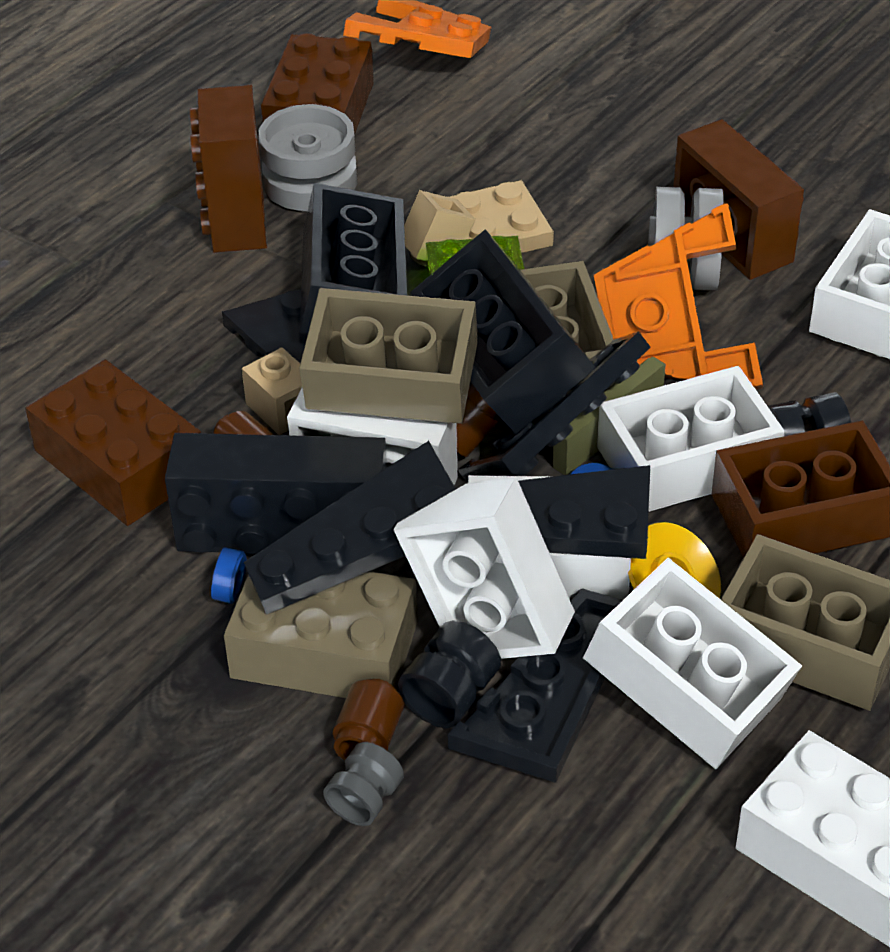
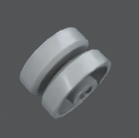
[259,104,357,211]
[648,187,723,290]

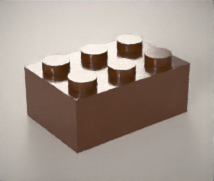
[261,33,374,135]
[190,85,267,253]
[674,119,804,280]
[25,359,201,526]
[711,420,890,558]

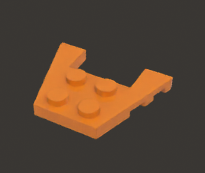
[343,0,491,58]
[594,203,763,390]

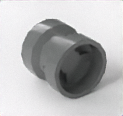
[323,742,404,826]

